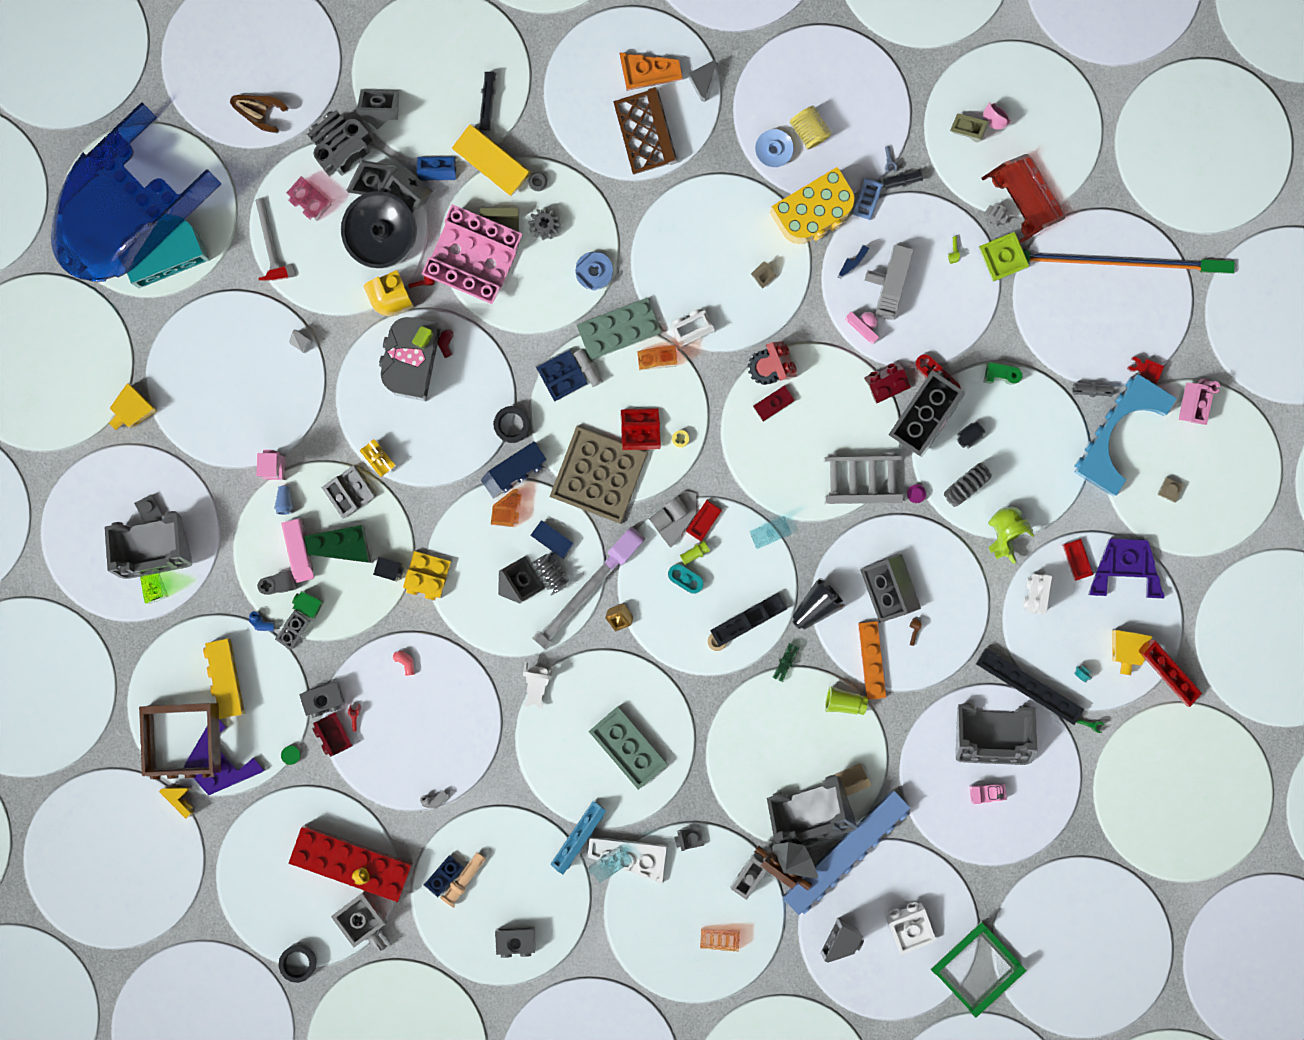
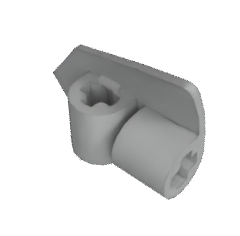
[648,490,696,548]

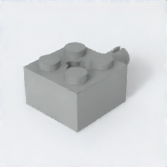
[331,891,387,954]

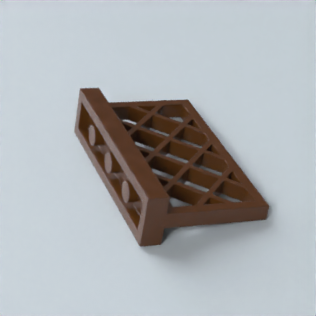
[613,87,678,175]

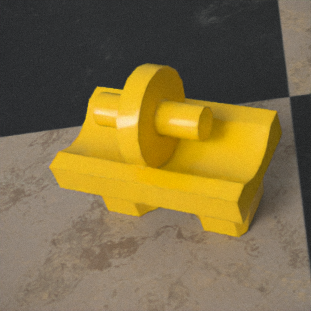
[359,439,396,478]

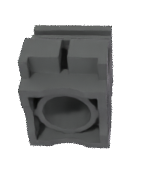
[307,110,373,177]

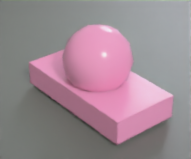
[845,312,879,344]

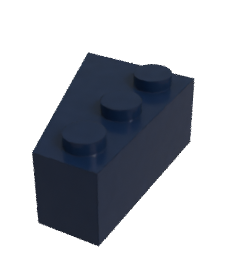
[481,441,547,499]

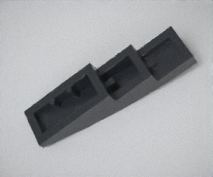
[710,592,788,647]

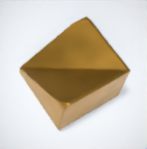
[605,603,633,632]

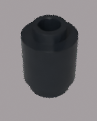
[956,421,986,449]

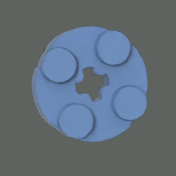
[575,252,613,291]

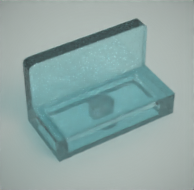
[749,516,792,550]
[588,845,632,883]

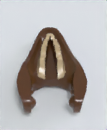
[230,95,289,134]

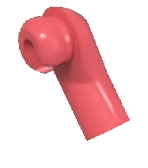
[393,650,415,676]

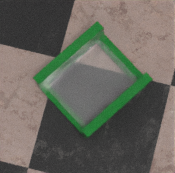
[930,921,1027,1018]

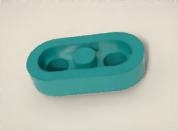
[668,564,703,594]

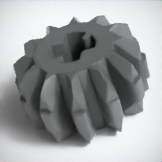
[528,207,561,241]

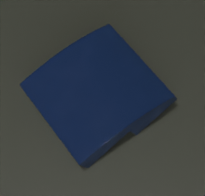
[535,349,588,402]

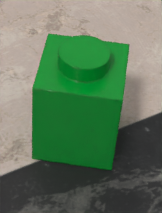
[292,591,324,619]

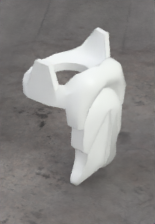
[523,662,553,709]

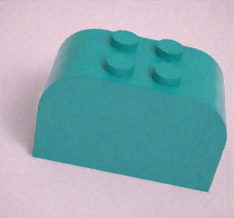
[120,218,210,289]

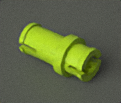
[680,541,710,565]

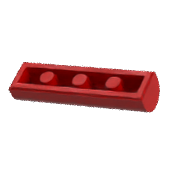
[1139,640,1202,707]

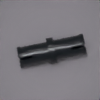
[883,169,923,190]

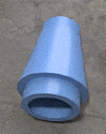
[274,486,293,515]

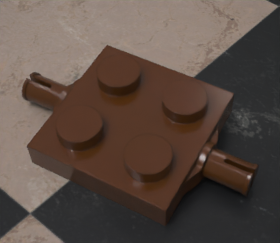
[754,845,812,891]

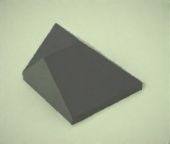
[357,89,399,130]
[346,160,396,195]
[498,556,545,604]
[772,842,818,879]

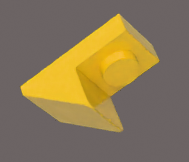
[159,787,194,819]

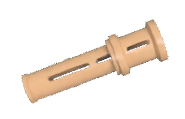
[440,852,486,908]

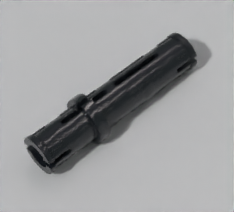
[478,71,497,131]

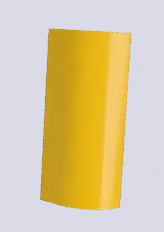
[452,124,532,196]

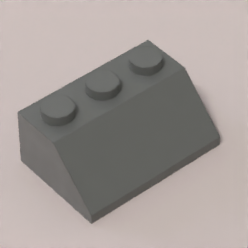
[860,554,921,623]
[820,918,864,963]

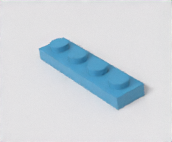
[550,801,607,875]

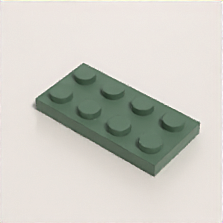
[577,298,661,361]
[588,706,667,790]

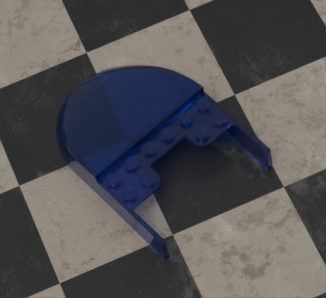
[51,102,222,282]

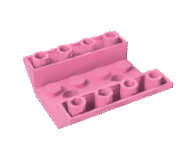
[422,204,522,304]

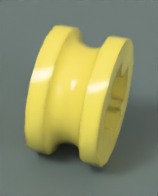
[672,430,689,448]

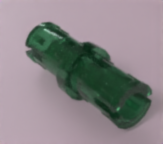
[772,643,800,682]

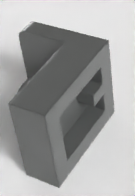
[674,826,704,852]

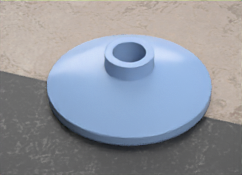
[755,129,793,168]

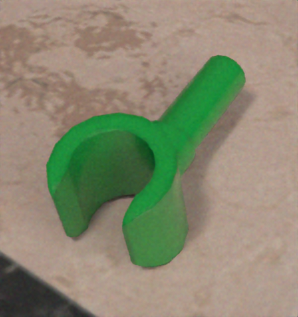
[1076,719,1105,733]

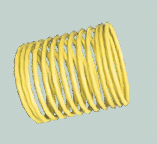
[789,105,832,150]

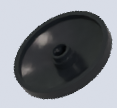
[341,191,417,269]

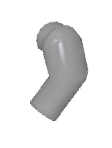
[420,790,449,809]

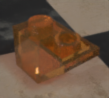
[637,345,677,371]
[490,488,522,528]

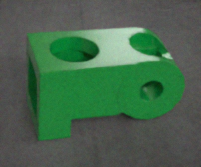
[983,362,1022,385]

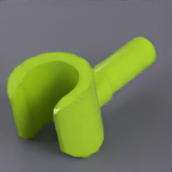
[948,236,960,264]

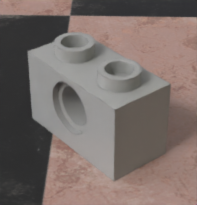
[730,855,766,900]

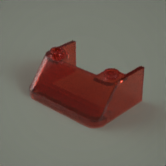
[981,154,1065,244]

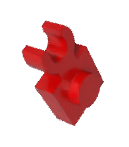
[1127,357,1164,384]

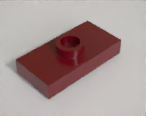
[753,385,795,422]

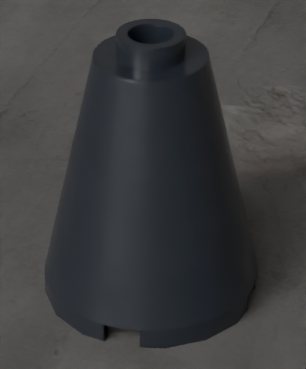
[792,578,846,630]

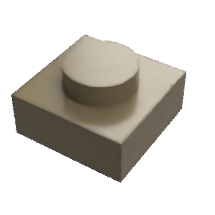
[751,261,776,289]
[1157,477,1184,503]

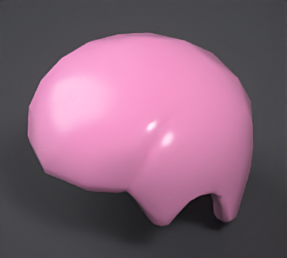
[983,102,1011,130]

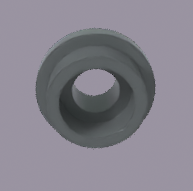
[528,172,548,192]

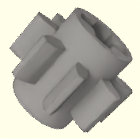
[984,203,1009,227]

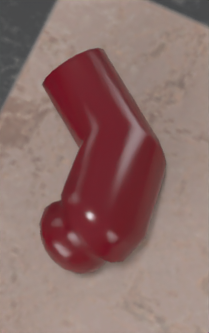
[437,329,454,358]

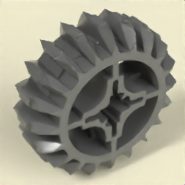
[944,463,992,507]

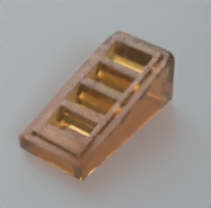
[700,929,740,952]

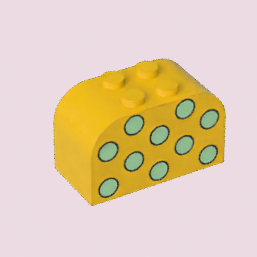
[769,167,854,244]

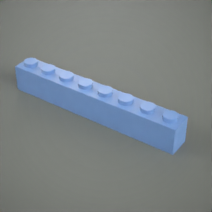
[782,790,910,915]

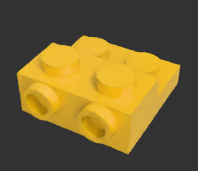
[403,551,451,601]

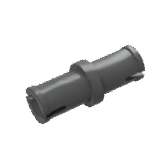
[1072,382,1113,397]

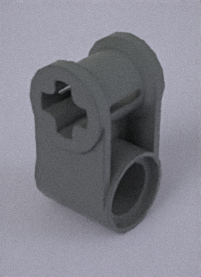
[257,571,296,595]

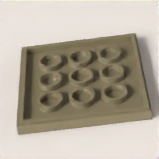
[549,426,648,524]

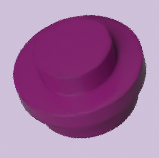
[907,484,926,504]

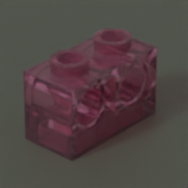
[286,176,332,221]

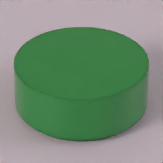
[281,745,301,765]

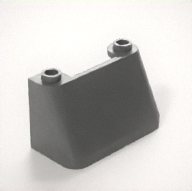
[104,511,192,579]
[955,703,1037,765]
[767,775,857,846]

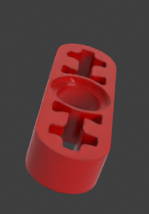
[915,354,961,389]

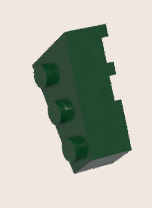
[305,525,371,563]

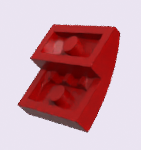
[620,409,661,450]

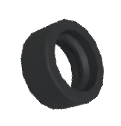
[493,406,530,443]
[278,944,317,983]

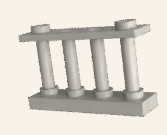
[823,453,903,504]

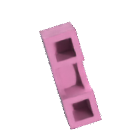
[256,449,286,480]

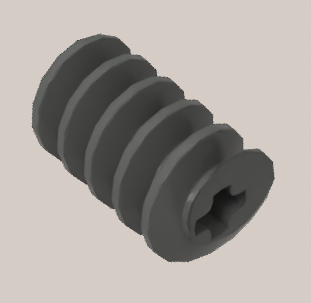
[531,553,569,596]

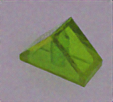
[140,573,169,604]

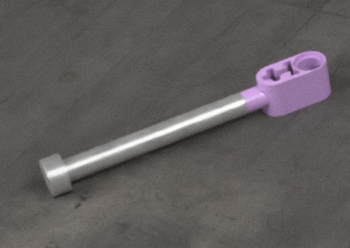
[532,526,646,650]

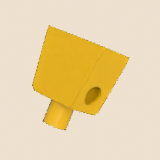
[108,383,157,431]
[1112,630,1152,676]

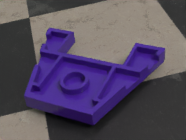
[1088,539,1165,599]
[183,719,265,795]

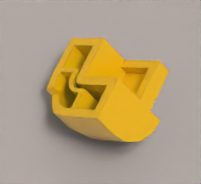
[363,270,414,317]

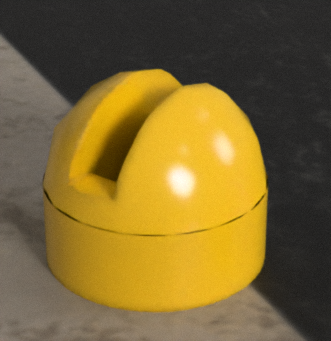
[352,868,369,885]

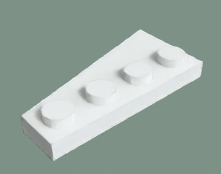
[588,837,667,884]

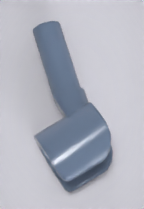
[884,146,897,173]

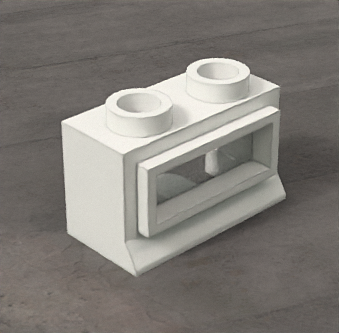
[670,309,715,349]

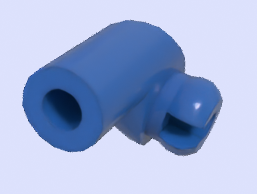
[248,611,275,631]

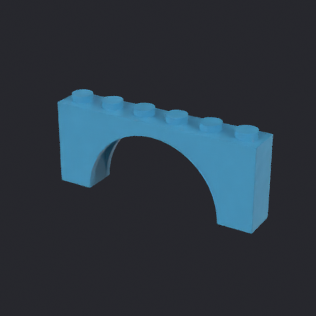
[1074,374,1177,497]

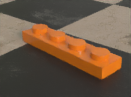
[858,621,886,700]

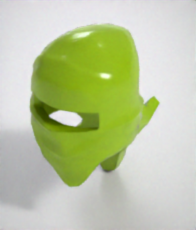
[988,506,1035,564]

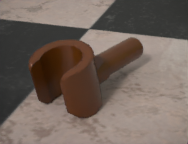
[909,618,922,646]

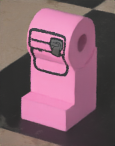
[969,784,1007,804]

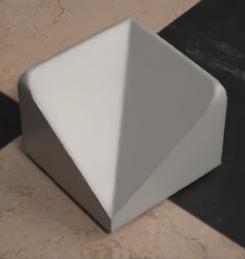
[289,329,312,353]

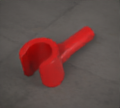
[408,276,435,288]
[348,704,361,732]

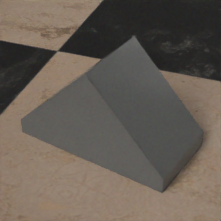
[688,61,716,102]

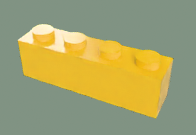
[203,639,245,719]

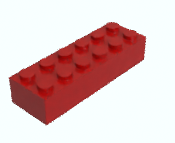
[288,825,413,902]

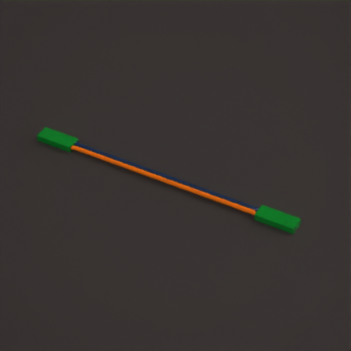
[1023,250,1235,274]

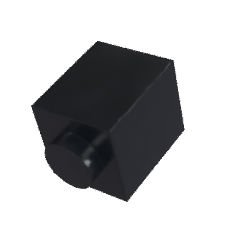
[373,556,404,582]

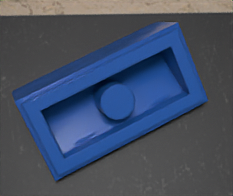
[417,157,456,181]

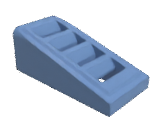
[853,177,883,220]

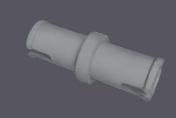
[574,348,603,387]

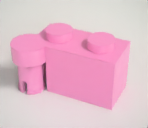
[1178,379,1220,425]

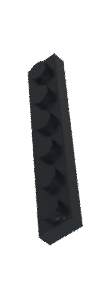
[975,648,1084,725]

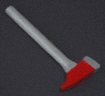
[255,198,295,281]

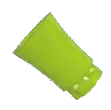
[825,686,868,715]

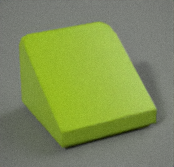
[412,327,433,350]

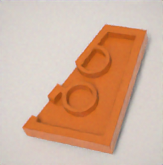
[619,52,683,91]

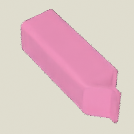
[281,519,314,583]

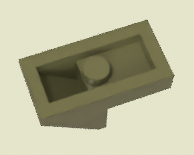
[950,113,989,143]

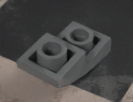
[275,610,310,650]

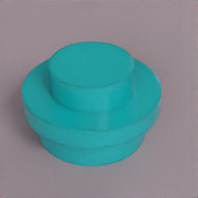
[1074,665,1092,683]

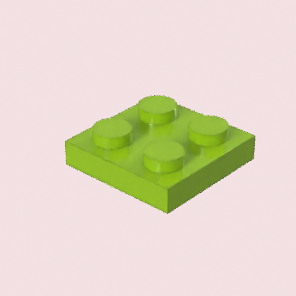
[978,232,1029,282]

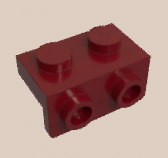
[864,362,911,404]
[312,712,353,757]

